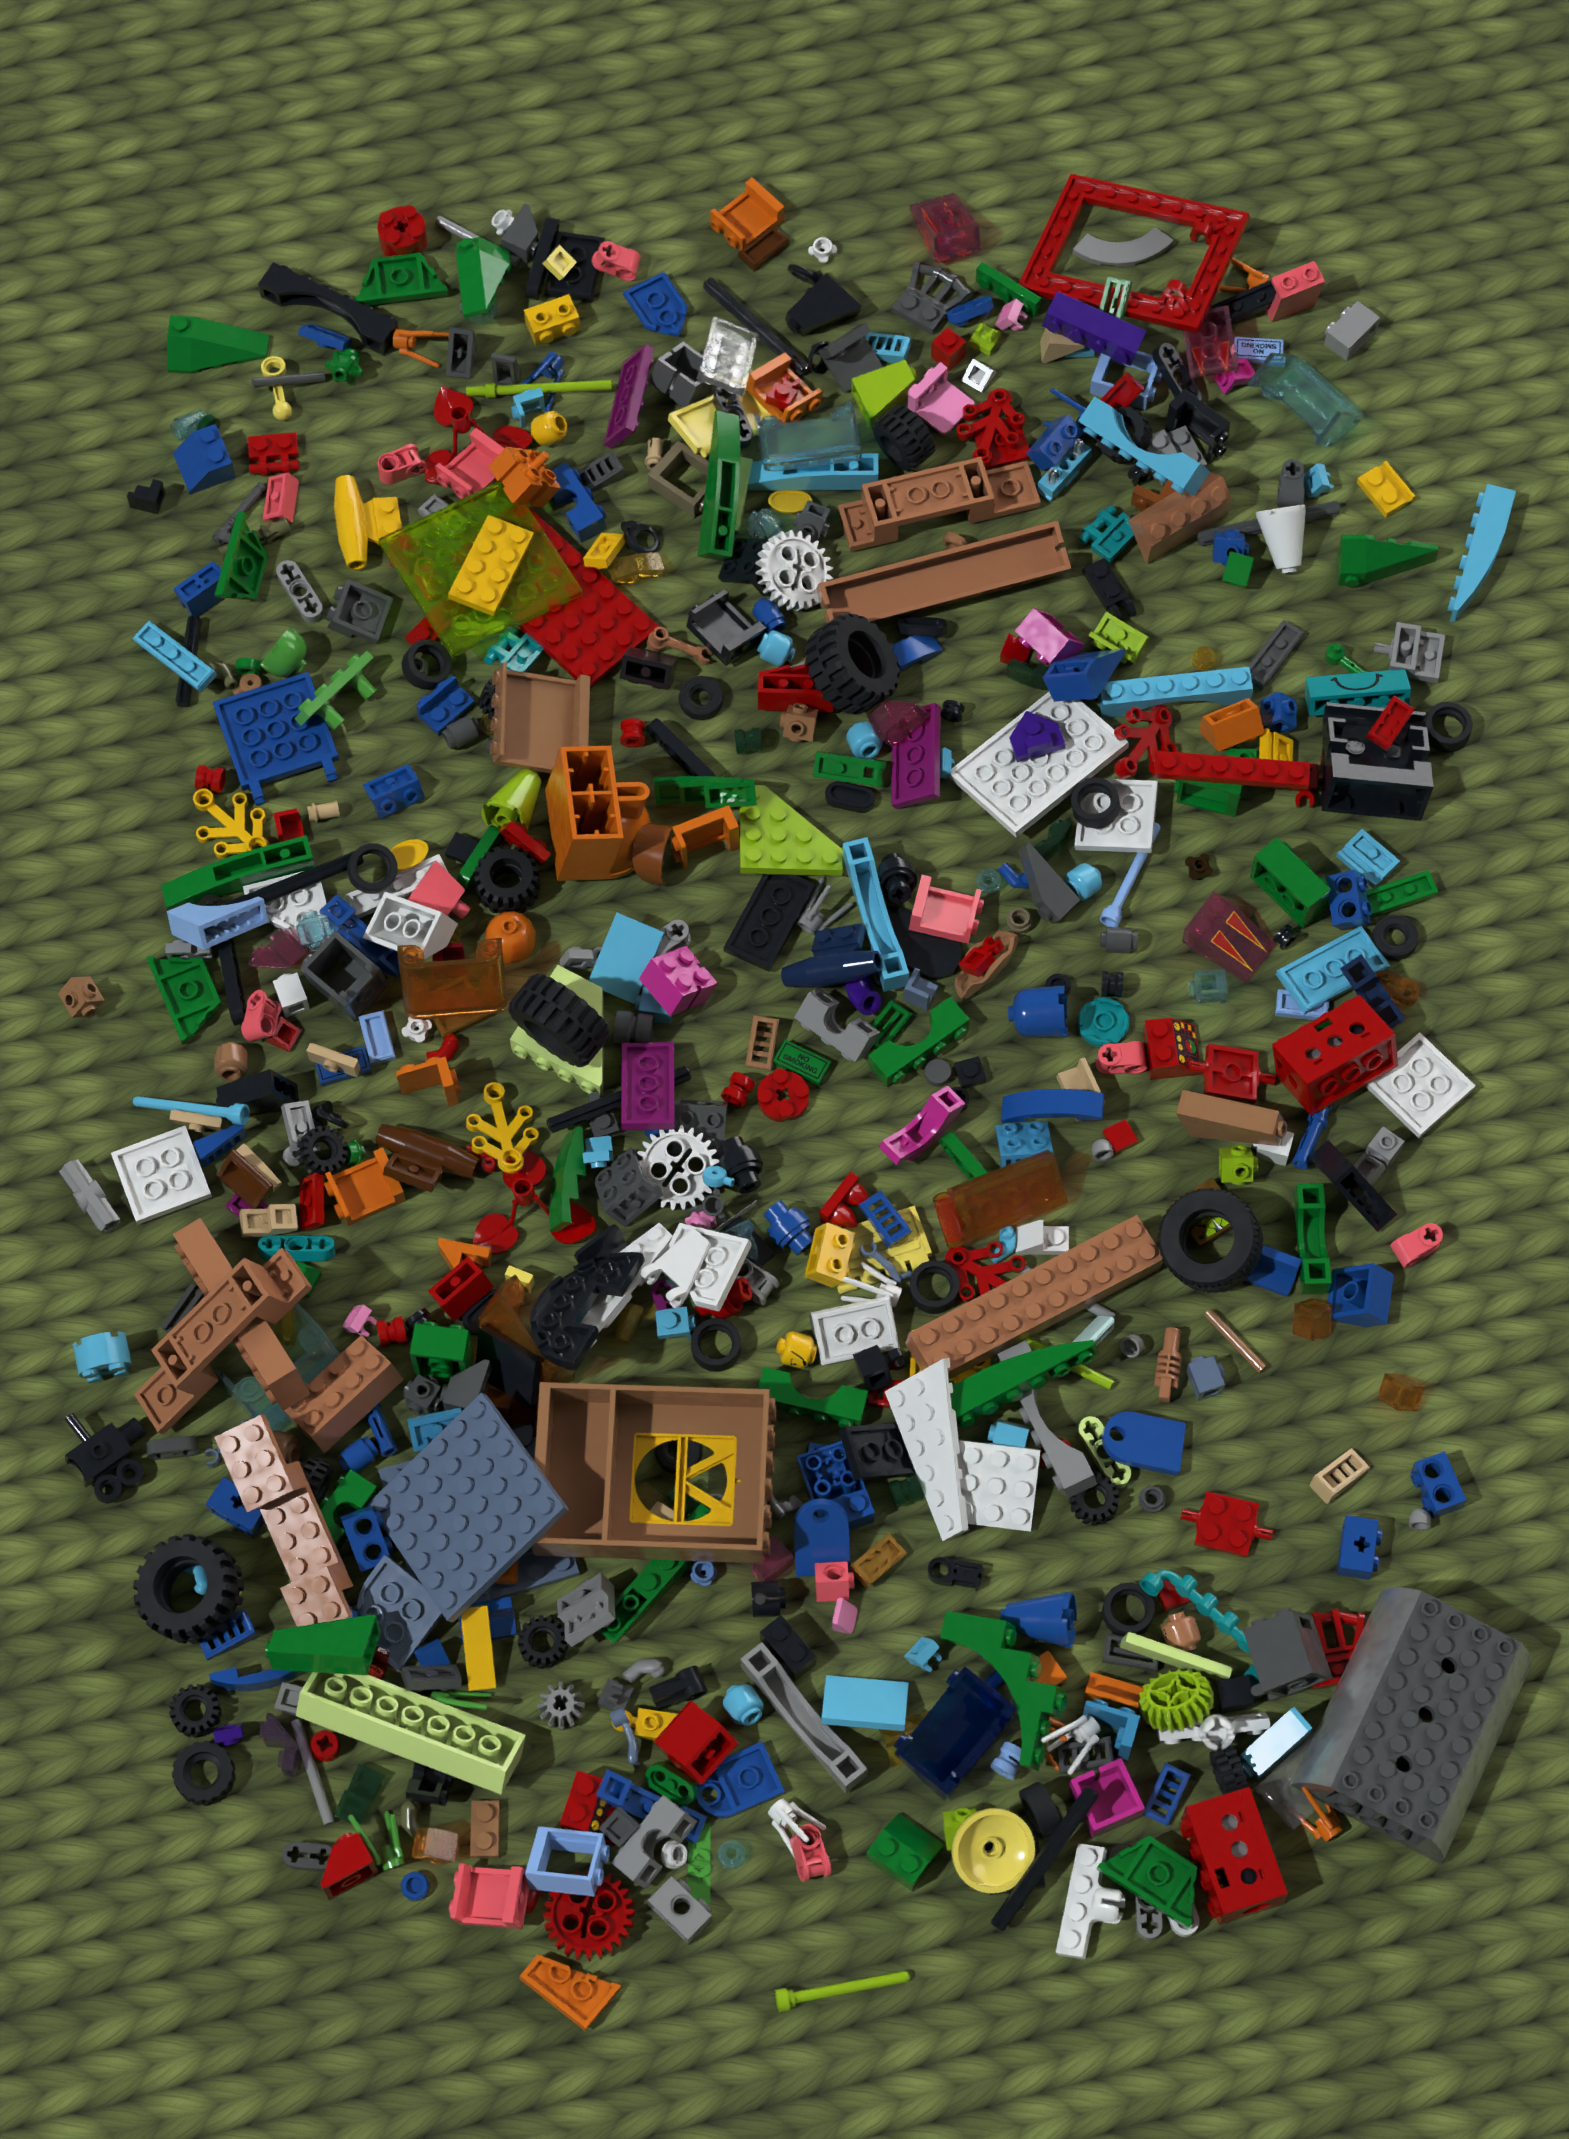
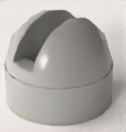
[1091,1139,1114,1161]
[1120,1334,1144,1358]
[1409,1508,1431,1530]

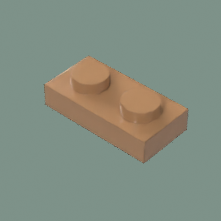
[470,1800,500,1858]

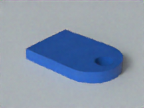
[1102,1412,1186,1476]
[794,1499,851,1577]
[696,1742,785,1819]

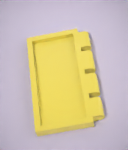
[668,380,776,458]
[831,1206,932,1294]

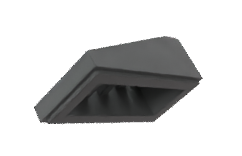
[491,353,522,385]
[578,451,624,493]
[1056,1736,1117,1774]

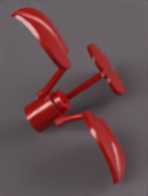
[424,386,533,485]
[472,1148,596,1254]

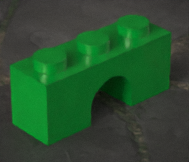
[319,1469,379,1551]

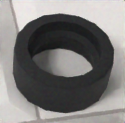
[401,639,452,690]
[1423,701,1473,752]
[1070,777,1120,829]
[347,843,397,894]
[909,1260,960,1314]
[691,1318,742,1372]
[1102,1582,1155,1636]
[1019,1782,1061,1839]

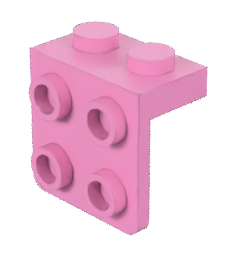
[908,362,975,435]

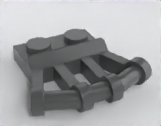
[892,261,973,335]

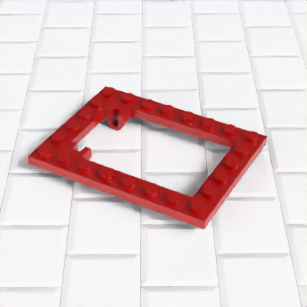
[1019,174,1250,333]

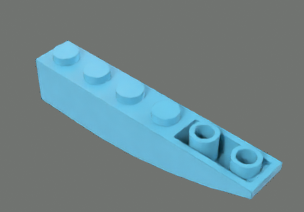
[747,453,878,491]
[1447,484,1516,622]

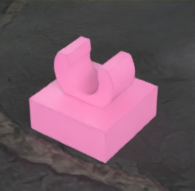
[995,299,1028,331]
[341,1305,376,1337]

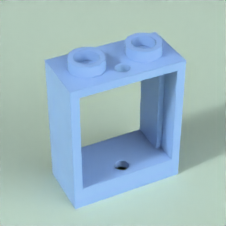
[1090,351,1162,410]
[525,1826,610,1897]

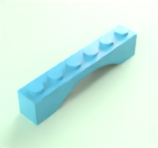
[1078,396,1211,497]
[1098,667,1253,719]
[842,837,909,992]

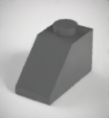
[501,203,539,264]
[440,1359,492,1412]

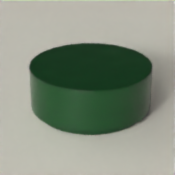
[197,414,220,431]

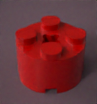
[377,205,428,257]

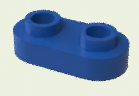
[946,296,994,326]

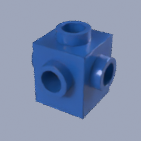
[1212,529,1249,566]
[1260,692,1297,734]

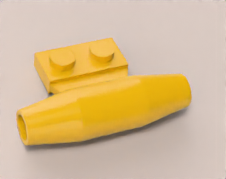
[334,475,402,571]

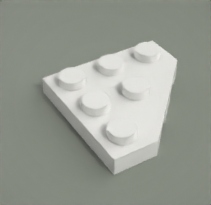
[243,871,334,945]
[669,1223,752,1312]

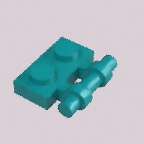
[1078,505,1135,564]
[484,627,545,672]

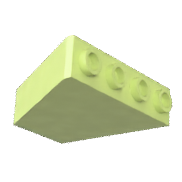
[510,965,603,1096]

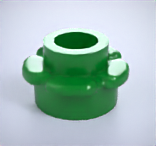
[344,1140,365,1165]

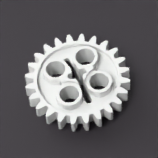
[755,530,833,611]
[637,1125,720,1211]

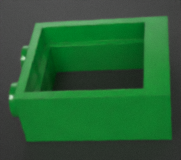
[1173,780,1243,817]

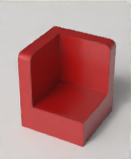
[273,808,305,842]

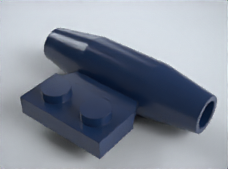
[781,923,883,988]

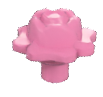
[685,1211,717,1230]

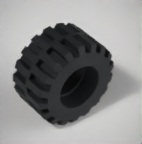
[872,404,935,472]
[474,845,540,914]

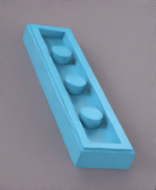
[132,621,217,693]

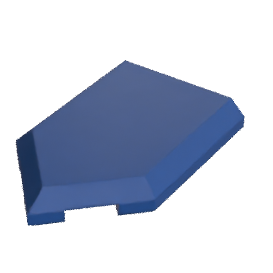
[622,272,688,337]

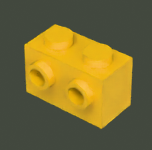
[524,294,581,346]
[804,1222,855,1287]

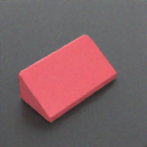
[263,472,299,523]

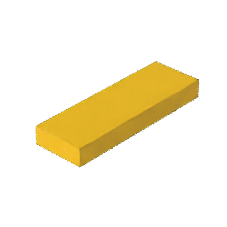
[461,1605,497,1691]

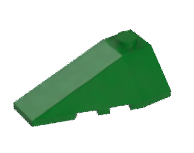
[456,237,511,319]
[1336,534,1439,587]

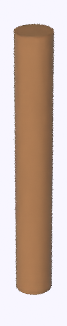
[1204,1309,1267,1373]

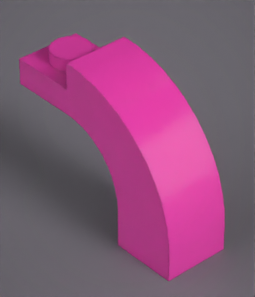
[879,1086,966,1165]

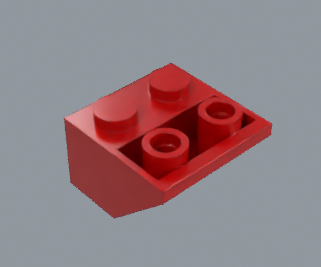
[653,1701,738,1784]

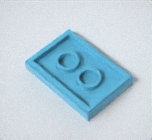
[588,912,665,1004]
[821,1675,908,1731]

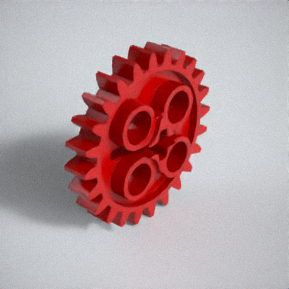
[543,1869,635,1962]

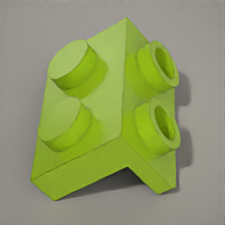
[1088,612,1149,664]

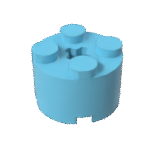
[72,1332,132,1383]

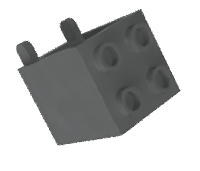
[300,931,390,1022]
[1243,1608,1333,1700]

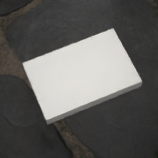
[811,1296,900,1365]

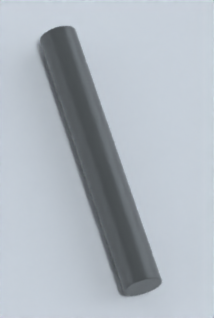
[252,372,325,388]

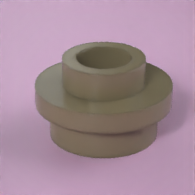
[1006,908,1032,933]

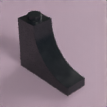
[1309,1140,1397,1232]

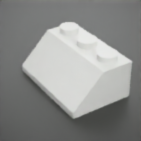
[362,892,458,960]

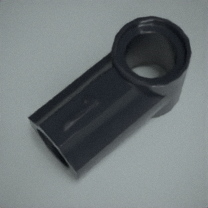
[649,1666,708,1711]

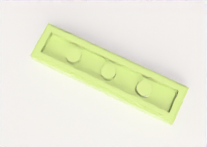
[1120,1632,1232,1681]

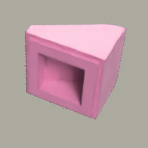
[832,1598,858,1634]

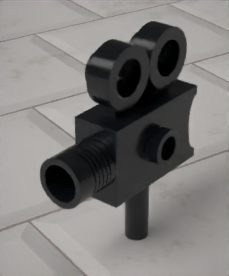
[65,1413,146,1504]

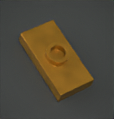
[849,1533,907,1589]

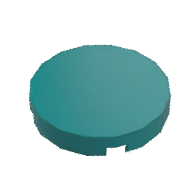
[1078,997,1129,1048]

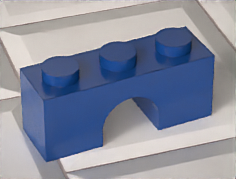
[551,462,607,543]

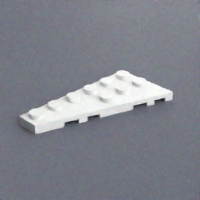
[885,1358,969,1541]

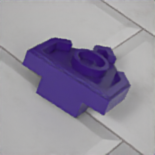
[1009,711,1066,762]

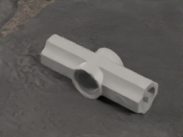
[59,1159,121,1234]

